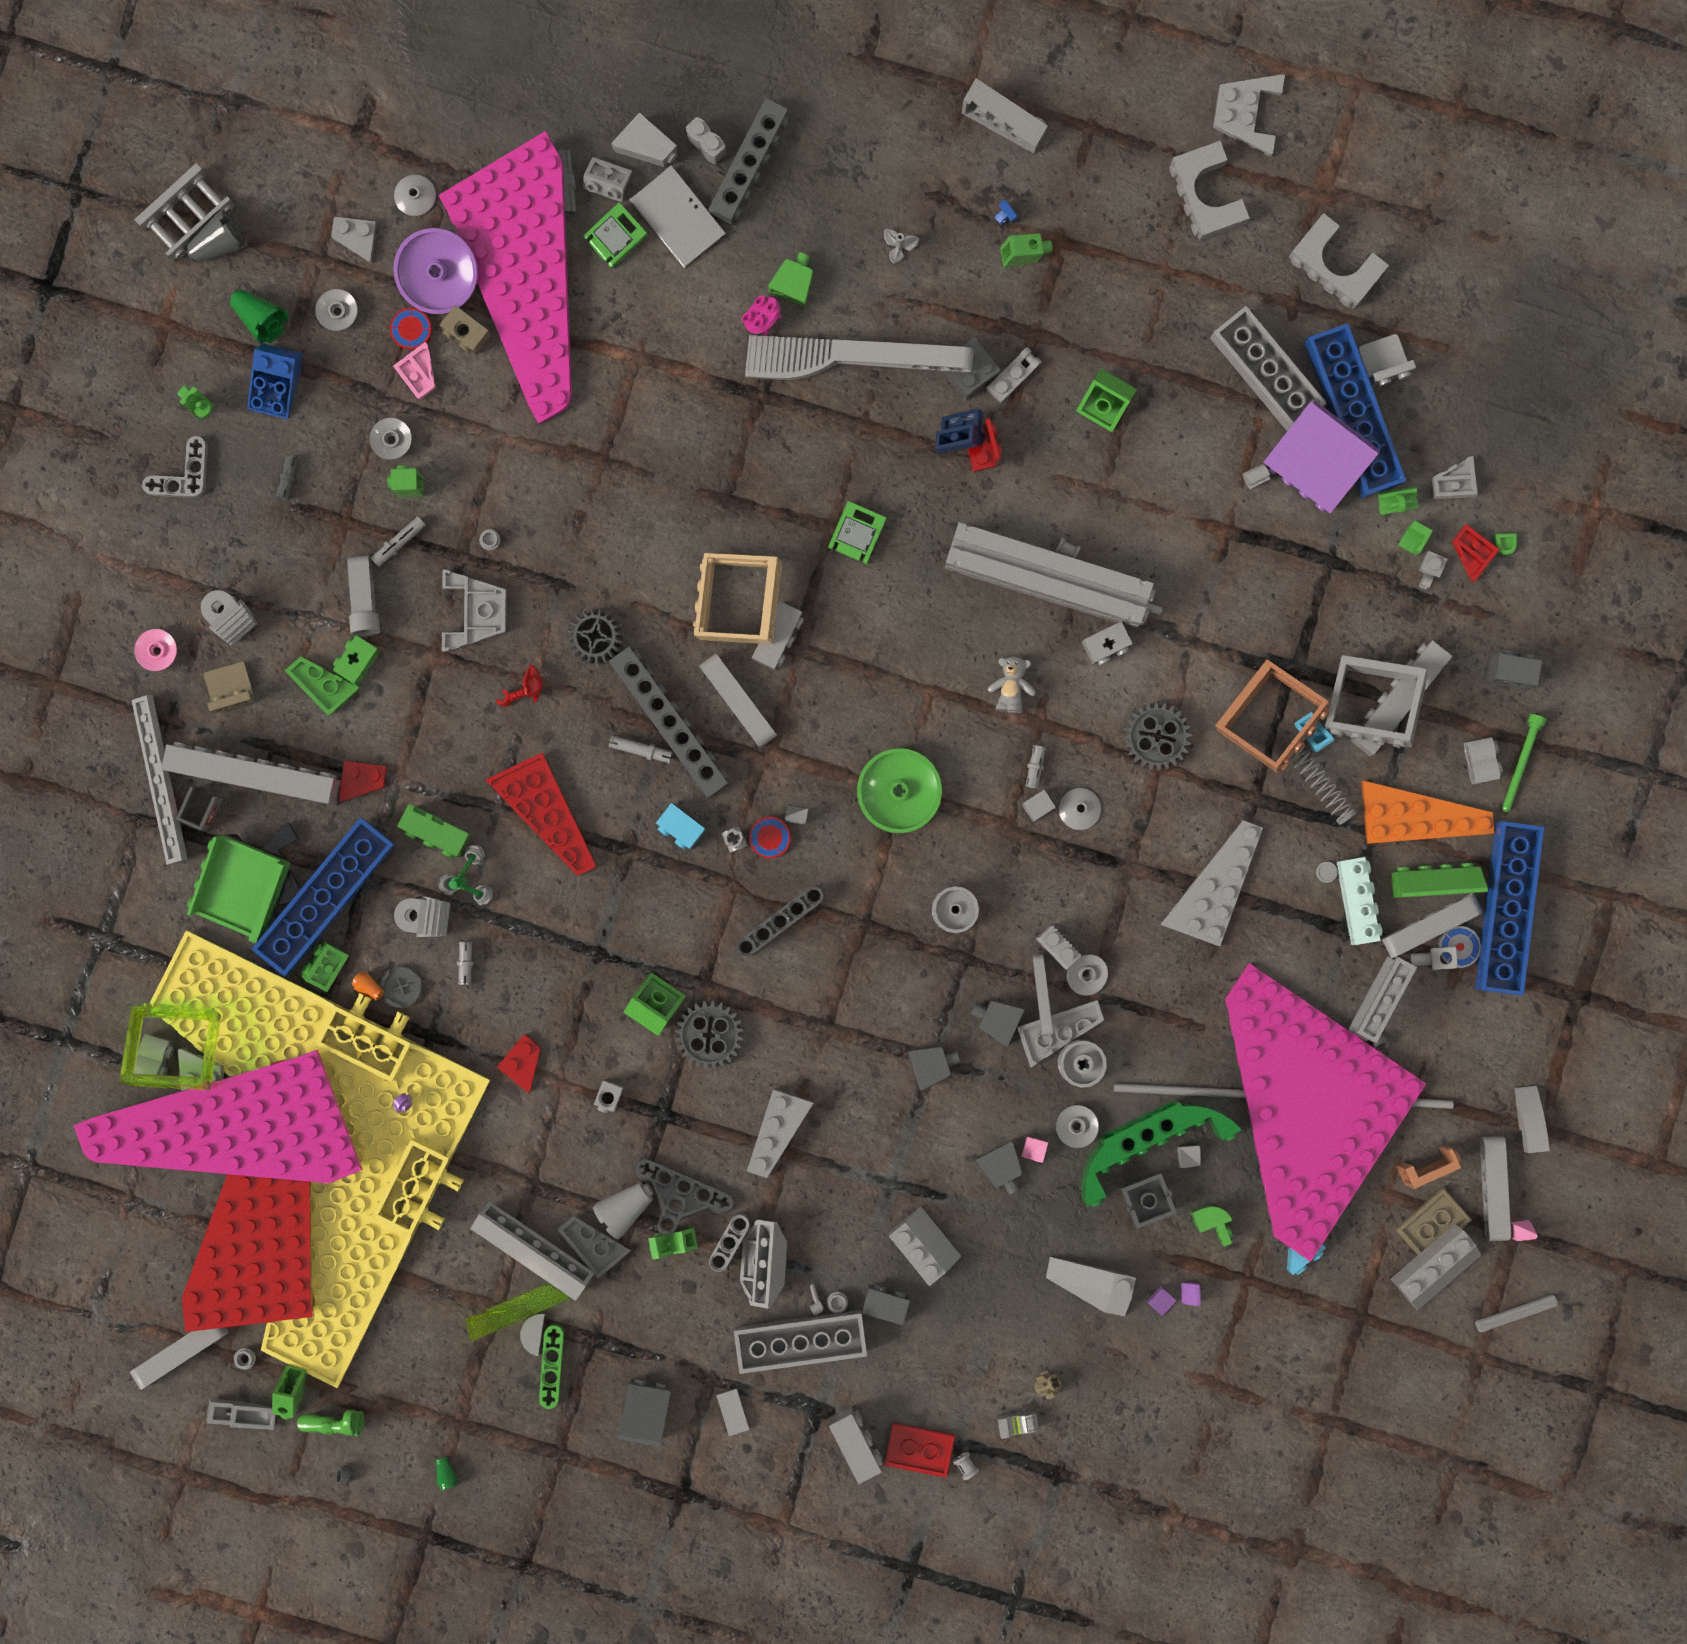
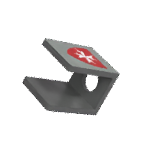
[176,786,223,832]

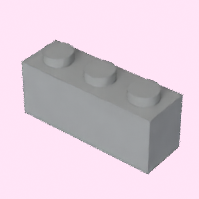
[752,601,804,671]

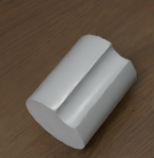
[1243,464,1270,489]

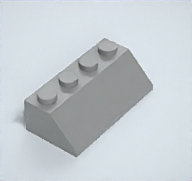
[1391,1224,1481,1311]

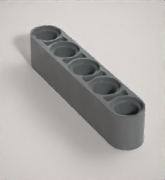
[737,886,824,957]

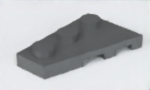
[557,1216,631,1279]

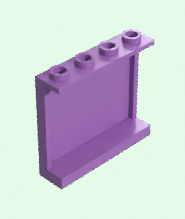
[1263,399,1380,513]

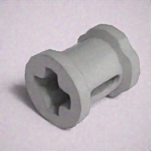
[1055,537,1081,558]
[953,1451,980,1480]

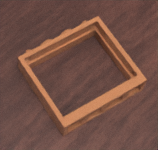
[1215,660,1330,774]

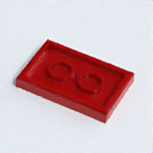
[884,1422,955,1478]

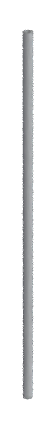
[1114,1083,1454,1109]

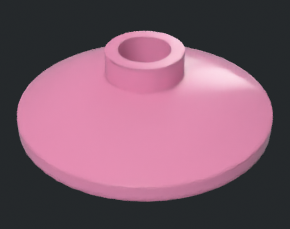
[134,629,177,671]

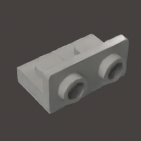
[583,157,632,202]

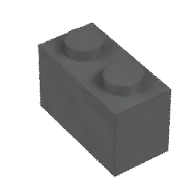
[862,1284,910,1325]

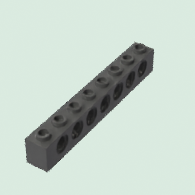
[609,647,729,799]

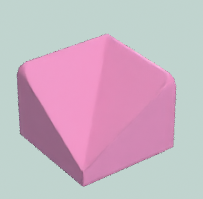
[1021,1136,1048,1163]
[1510,1220,1537,1241]

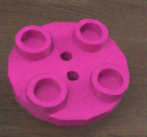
[742,295,782,336]

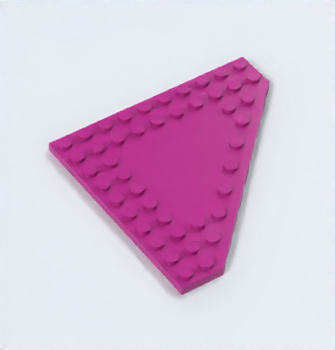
[1225,963,1426,1261]

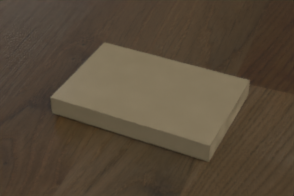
[1395,1187,1472,1255]

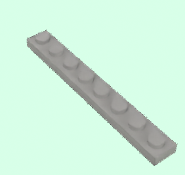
[131,695,188,865]

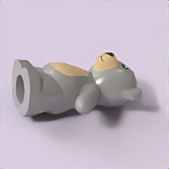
[988,656,1036,713]

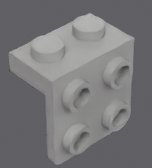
[1358,334,1416,387]

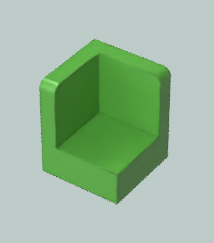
[1398,520,1433,556]

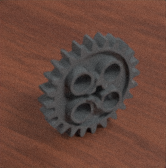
[1122,702,1192,771]
[675,1001,744,1069]

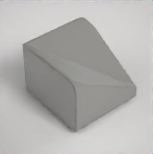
[785,806,809,825]
[1177,1144,1200,1168]

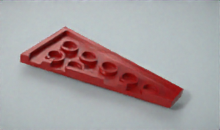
[485,753,597,876]

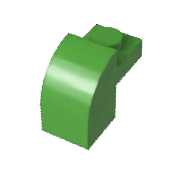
[1190,1204,1233,1247]
[648,1227,698,1260]

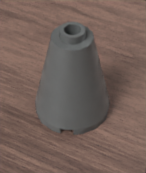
[186,209,248,263]

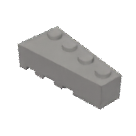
[961,78,1048,154]

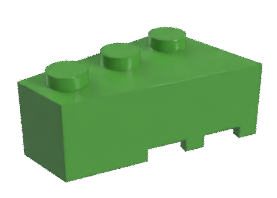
[397,804,472,859]

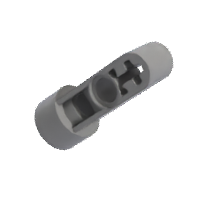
[347,555,380,637]

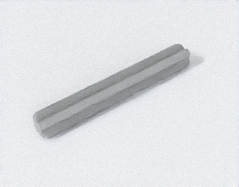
[1475,1295,1558,1333]

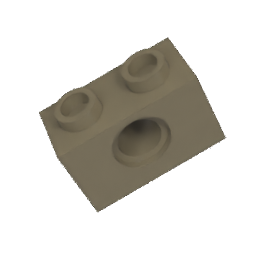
[440,305,491,355]

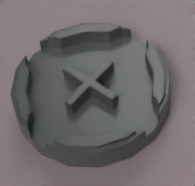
[380,966,423,1008]

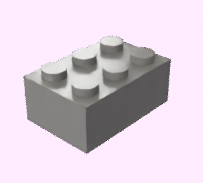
[829,1406,883,1484]

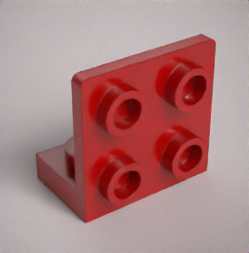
[967,418,1003,473]

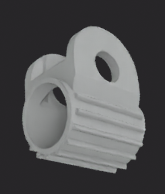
[201,590,257,646]
[394,895,450,937]

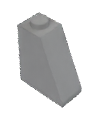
[611,113,678,167]

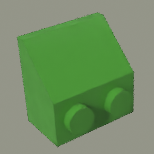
[1076,369,1137,432]
[623,973,686,1036]

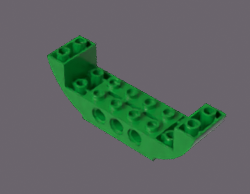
[1081,1100,1241,1207]

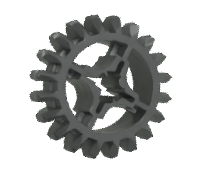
[567,608,624,666]

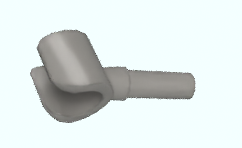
[809,1284,824,1316]

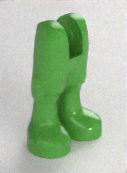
[297,1410,364,1437]

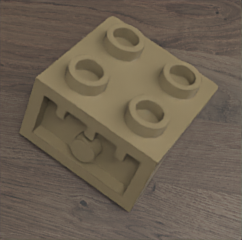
[204,661,256,713]

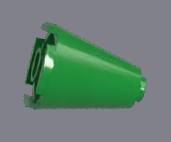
[230,290,289,344]

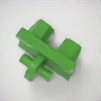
[177,385,215,420]
[1378,486,1418,515]

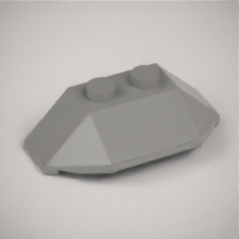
[740,1219,787,1309]

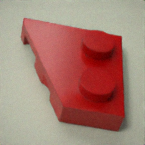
[1451,524,1500,582]
[338,761,387,802]
[497,1034,541,1093]

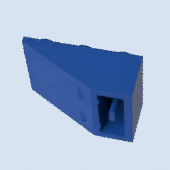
[247,343,303,419]

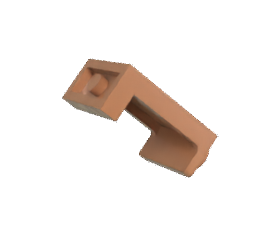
[1396,1145,1461,1189]

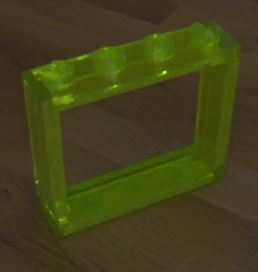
[119,1003,221,1090]

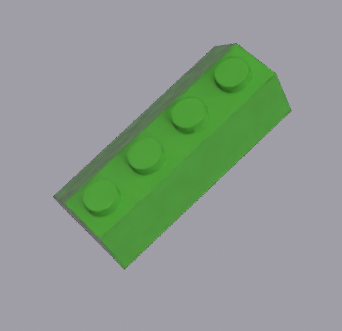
[1391,863,1488,898]

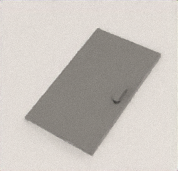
[629,166,726,268]

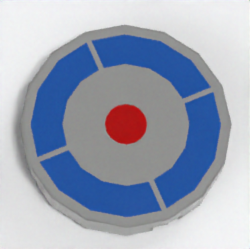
[1438,926,1481,968]

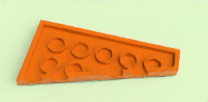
[1361,781,1495,844]

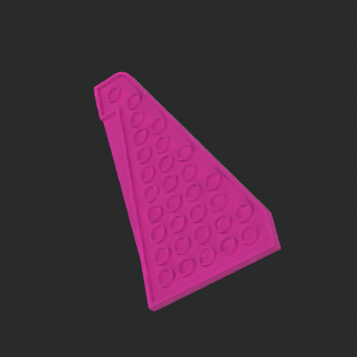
[439,131,572,425]
[73,1050,363,1183]

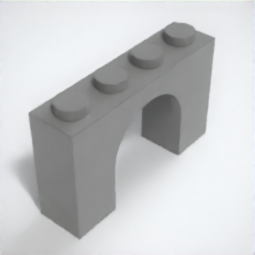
[1169,141,1250,241]
[1289,213,1389,309]

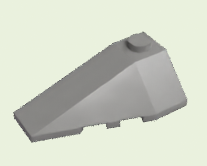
[1046,1256,1136,1317]

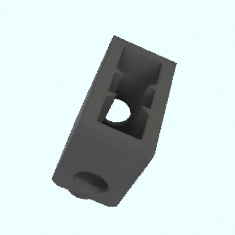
[970,1000,1024,1047]
[908,1046,960,1090]
[975,1140,1022,1195]

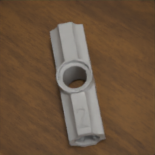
[722,826,748,853]

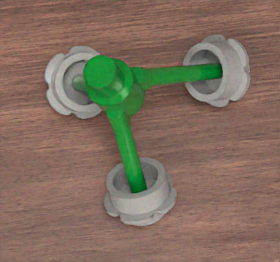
[438,845,493,905]

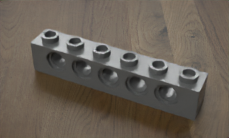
[709,98,790,225]

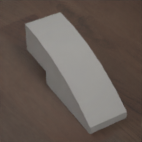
[1515,1086,1550,1153]
[206,1398,276,1430]

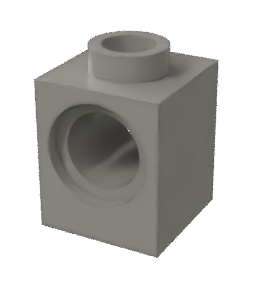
[594,1080,624,1114]

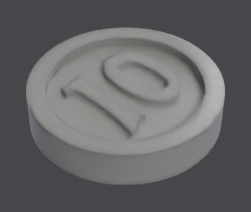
[1316,862,1338,883]

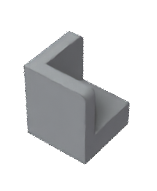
[1022,790,1055,822]

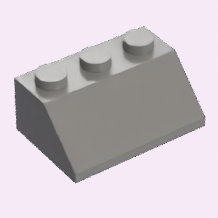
[888,1207,961,1286]

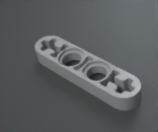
[1032,954,1053,1036]

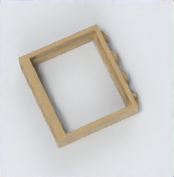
[693,553,782,644]

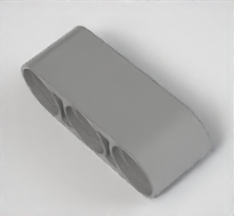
[709,1213,750,1272]

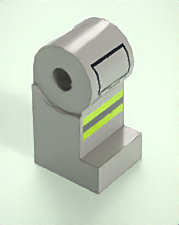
[997,1411,1039,1439]

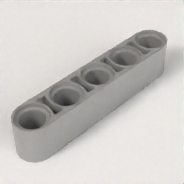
[699,653,777,748]
[1382,893,1483,958]
[1480,1136,1511,1241]
[130,1327,229,1390]

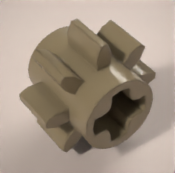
[1035,1371,1061,1400]

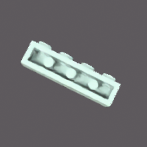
[1336,857,1382,945]

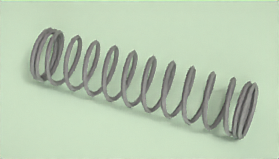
[1290,742,1357,825]

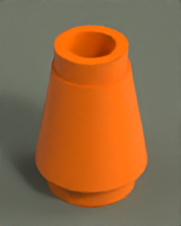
[352,972,384,1001]

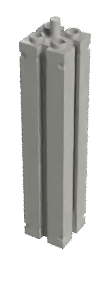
[944,522,1162,629]

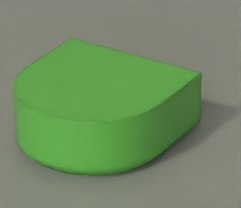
[1494,533,1517,555]

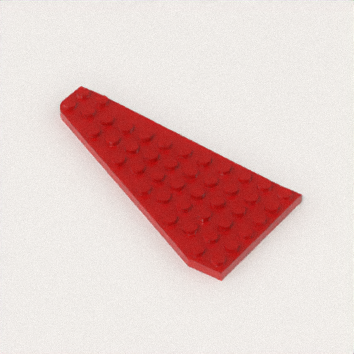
[182,1059,314,1332]

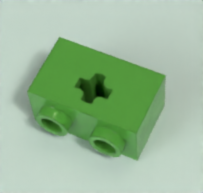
[333,635,381,686]

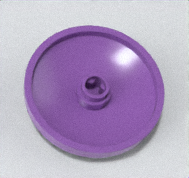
[393,228,478,314]

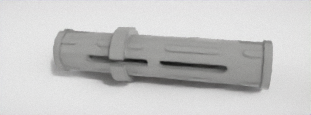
[370,516,426,567]
[609,735,673,764]

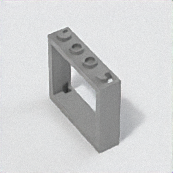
[1325,655,1428,748]

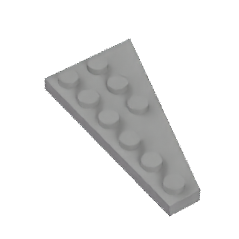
[1160,820,1263,947]

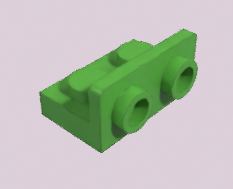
[302,940,349,992]

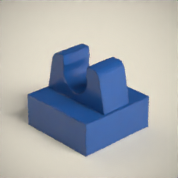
[995,199,1020,225]

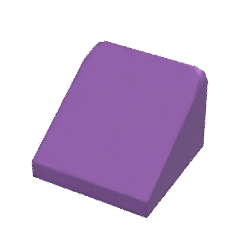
[1181,1282,1201,1306]
[1146,1286,1176,1316]

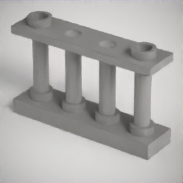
[134,163,235,261]
[1348,957,1417,1043]

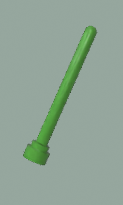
[1502,714,1547,812]

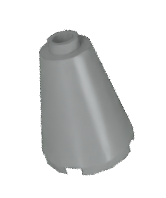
[593,1182,654,1239]

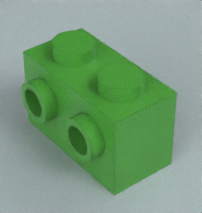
[387,465,424,498]

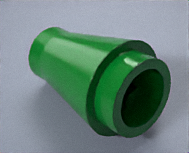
[435,1457,458,1491]

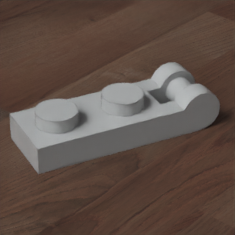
[986,347,1042,404]

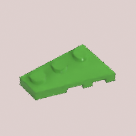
[285,656,360,717]

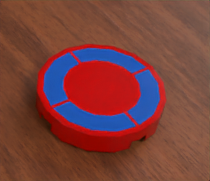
[390,308,432,350]
[749,817,791,858]

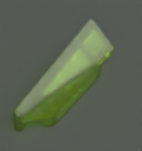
[465,1284,570,1342]

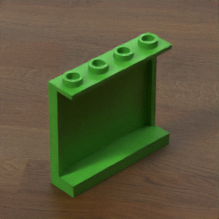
[187,834,291,944]

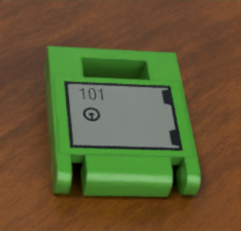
[583,202,648,269]
[828,501,887,564]

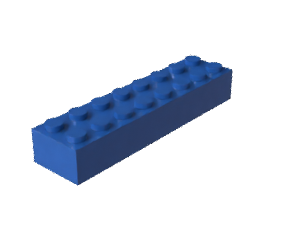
[1304,323,1406,499]
[251,817,397,976]
[1475,821,1544,996]

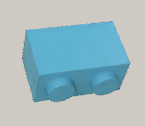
[656,803,706,850]

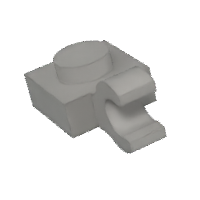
[1418,551,1448,590]

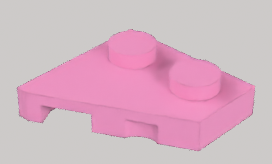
[393,342,436,401]

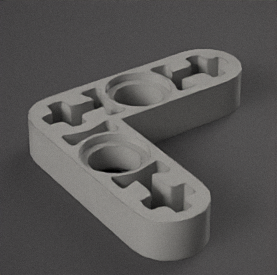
[142,436,208,498]

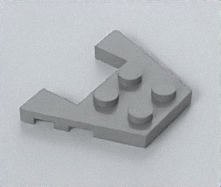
[1213,74,1285,156]
[442,570,507,652]

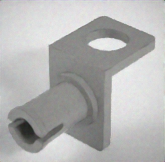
[1411,947,1458,970]

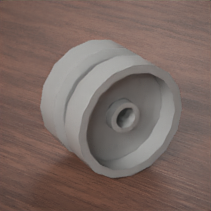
[931,886,979,933]
[1057,1040,1107,1088]

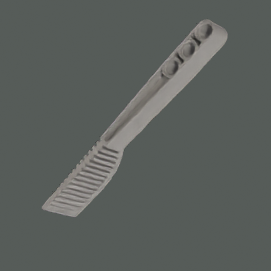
[745,335,974,380]

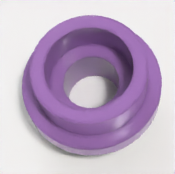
[393,1093,413,1113]

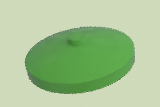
[857,748,942,833]

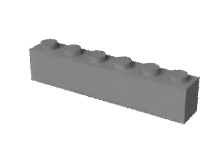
[1350,640,1452,756]
[470,1201,594,1301]

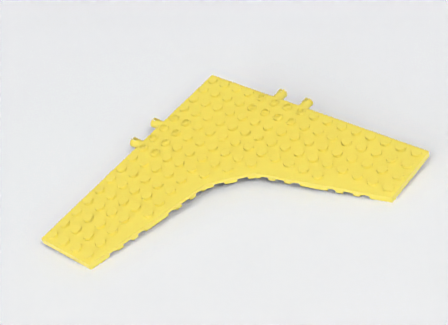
[148,931,490,1388]

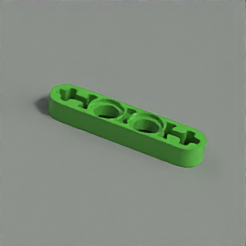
[539,1324,564,1409]

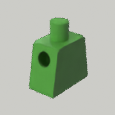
[1000,234,1053,268]
[768,252,813,307]
[272,1365,307,1419]

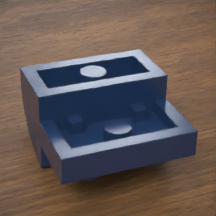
[935,409,985,454]

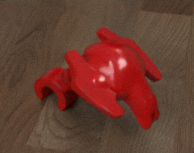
[495,664,543,707]

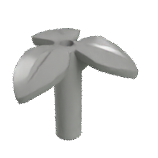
[884,229,920,264]

